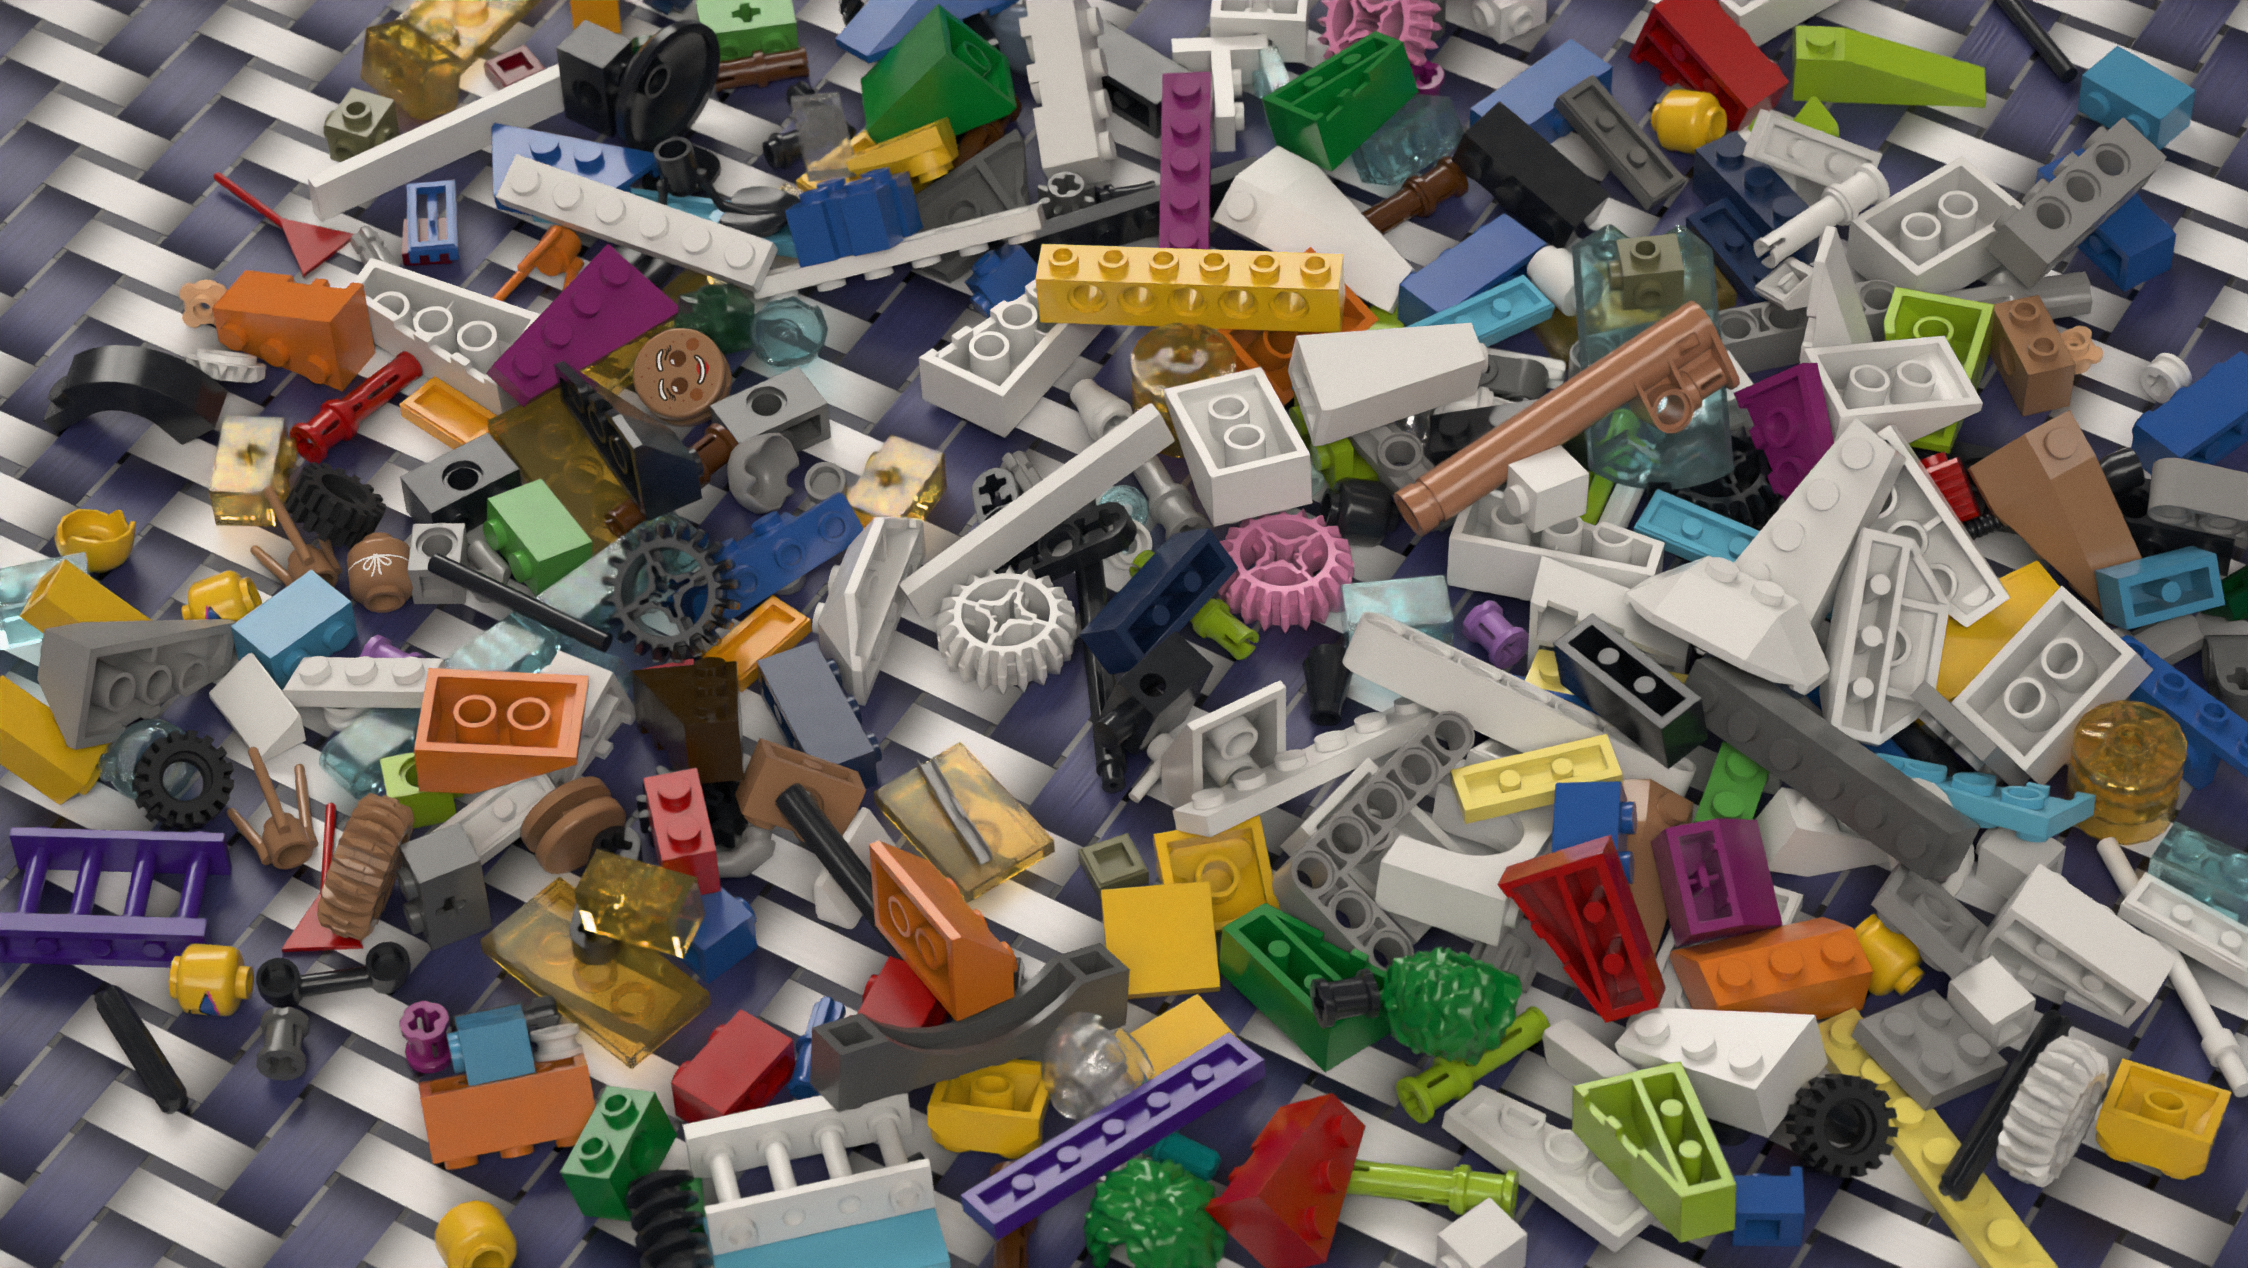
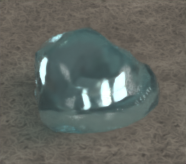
[98,719,194,801]

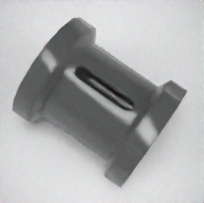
[256,1007,310,1081]

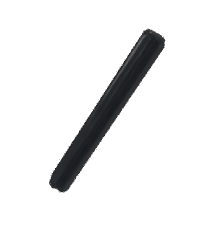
[1938,1010,2072,1202]

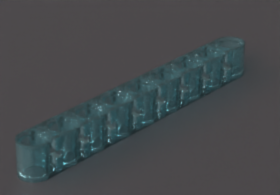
[319,511,709,800]

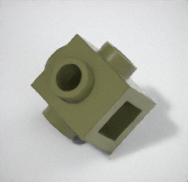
[323,88,400,163]
[1607,233,1684,310]

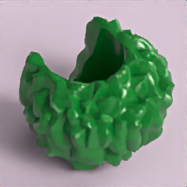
[1380,947,1522,1066]
[1083,1159,1228,1268]

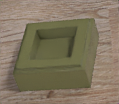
[1078,833,1149,900]

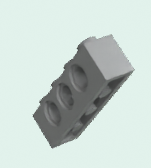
[1986,117,2167,289]

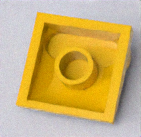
[845,117,959,184]
[1152,815,1280,933]
[2095,1058,2232,1179]
[927,1059,1057,1159]

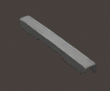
[917,759,993,866]

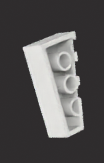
[1019,0,1116,185]
[353,258,540,422]
[919,280,1106,438]
[1734,418,1906,639]
[1447,489,1665,601]

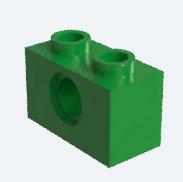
[560,1086,677,1222]

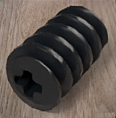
[625,1169,714,1268]

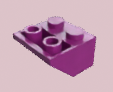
[1651,818,1783,948]

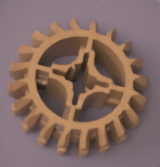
[317,793,414,941]

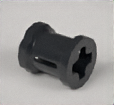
[1310,968,1381,1028]

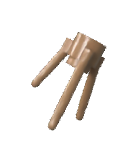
[250,485,342,587]
[227,747,318,869]

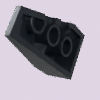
[554,361,704,522]

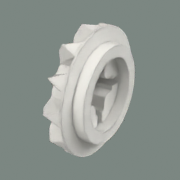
[185,349,266,383]

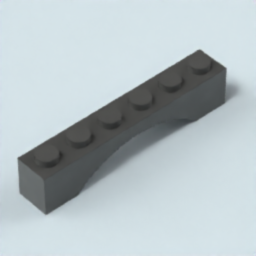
[810,943,1130,1112]

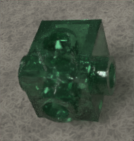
[674,283,755,356]

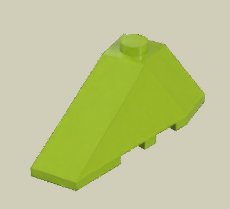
[1792,26,1986,108]
[1883,287,1994,453]

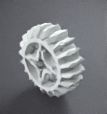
[936,565,1077,694]
[1996,1035,2109,1188]

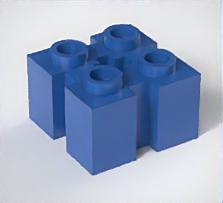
[785,167,923,268]

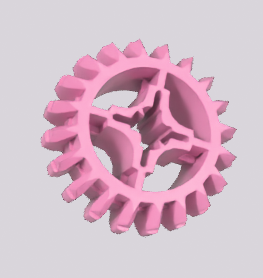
[1317,0,1443,66]
[1218,508,1354,634]

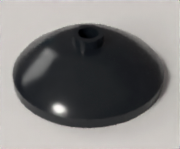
[615,19,720,153]

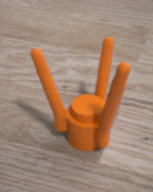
[492,225,584,302]

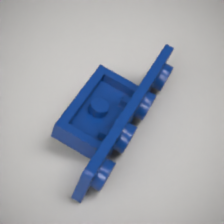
[666,492,864,630]
[2119,635,2248,791]

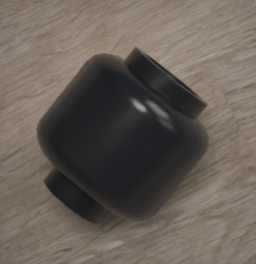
[1320,477,1399,547]

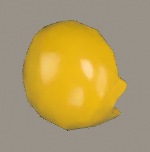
[55,509,136,573]

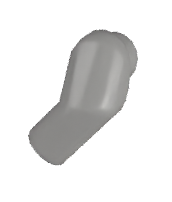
[468,539,512,603]
[716,825,776,878]

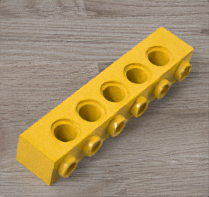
[1035,244,1345,333]

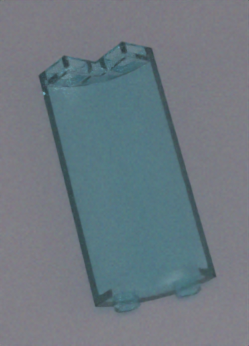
[1572,224,1734,489]

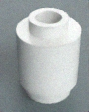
[1527,246,1600,316]

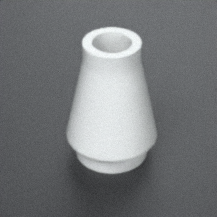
[1070,379,1133,441]

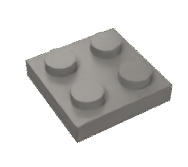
[1910,680,2031,786]
[1871,862,1988,980]
[1851,989,2008,1111]

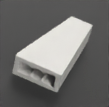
[1288,323,1488,446]

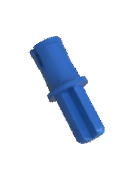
[787,996,846,1100]

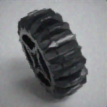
[1646,420,1783,531]
[600,522,741,663]

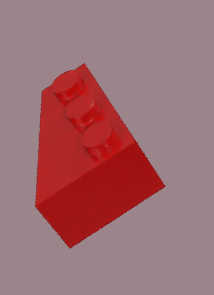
[1628,0,1789,133]
[1497,835,1666,1023]
[1205,1093,1366,1268]

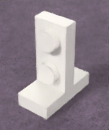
[1172,35,1268,152]

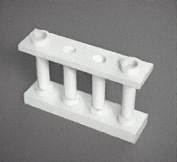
[683,1093,936,1256]

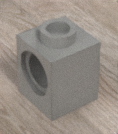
[408,523,470,604]

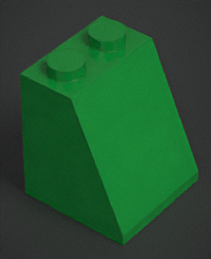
[860,4,1017,144]

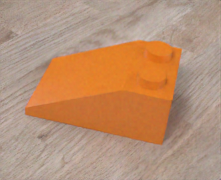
[414,668,589,794]

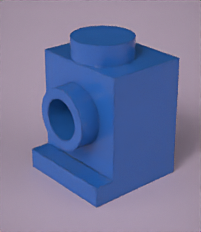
[1731,1167,1805,1247]

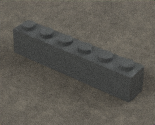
[1684,656,1981,880]

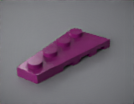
[486,244,682,407]
[1734,363,1834,501]

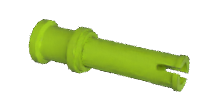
[1396,1006,1551,1124]
[1346,1159,1519,1219]

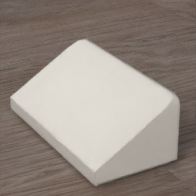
[1754,257,1813,311]
[209,652,306,762]
[813,807,896,929]
[1542,1018,1639,1085]

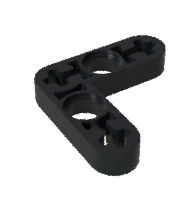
[972,467,1137,582]

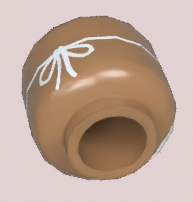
[346,532,413,613]

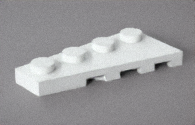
[1442,1085,1657,1253]

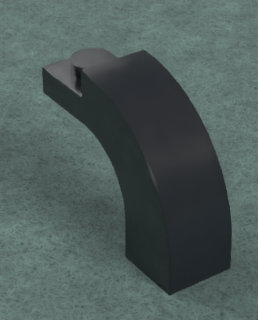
[43,345,228,445]

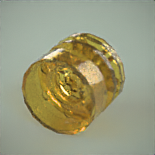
[1131,323,1236,458]
[2064,700,2187,845]

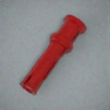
[289,351,423,464]

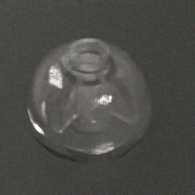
[1040,1012,1154,1121]

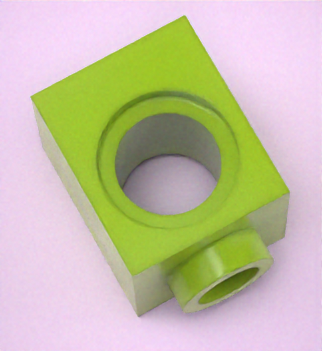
[380,752,464,829]

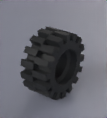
[285,462,386,549]
[132,730,235,832]
[1786,1073,1898,1178]

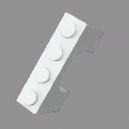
[1375,759,1554,947]

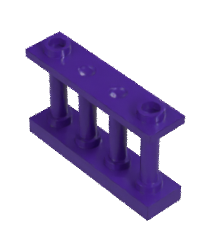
[0,826,232,968]

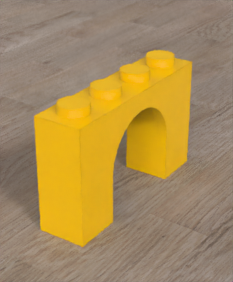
[0,559,152,805]

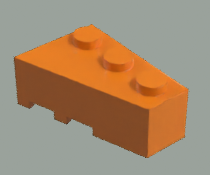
[212,270,375,392]

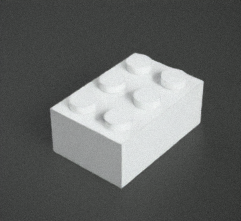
[1846,156,2023,294]
[1951,586,2153,785]

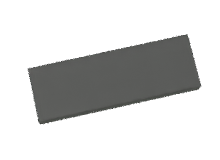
[1554,74,1687,211]

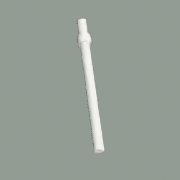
[2096,837,2248,1097]

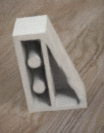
[1971,863,2178,1028]

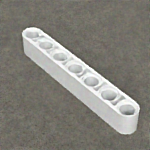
[1342,611,1697,797]

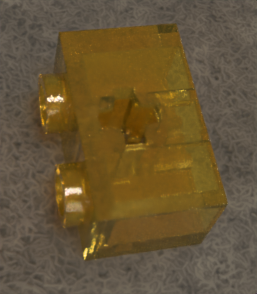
[360,18,463,120]
[209,416,297,527]
[846,435,947,529]
[574,849,705,958]

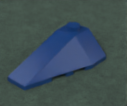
[835,0,1019,64]

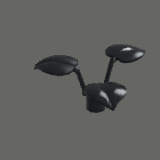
[614,133,801,287]

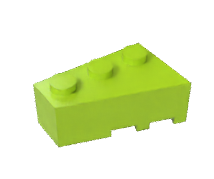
[1572,1061,1736,1243]

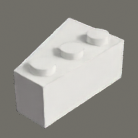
[1527,555,1692,674]
[486,650,636,791]
[1615,1008,1828,1138]

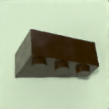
[631,657,744,784]

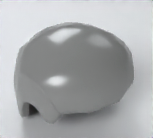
[727,432,799,514]

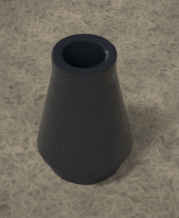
[1302,644,1353,726]

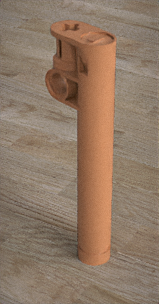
[1393,300,1740,537]

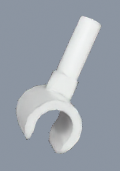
[1128,733,1175,803]

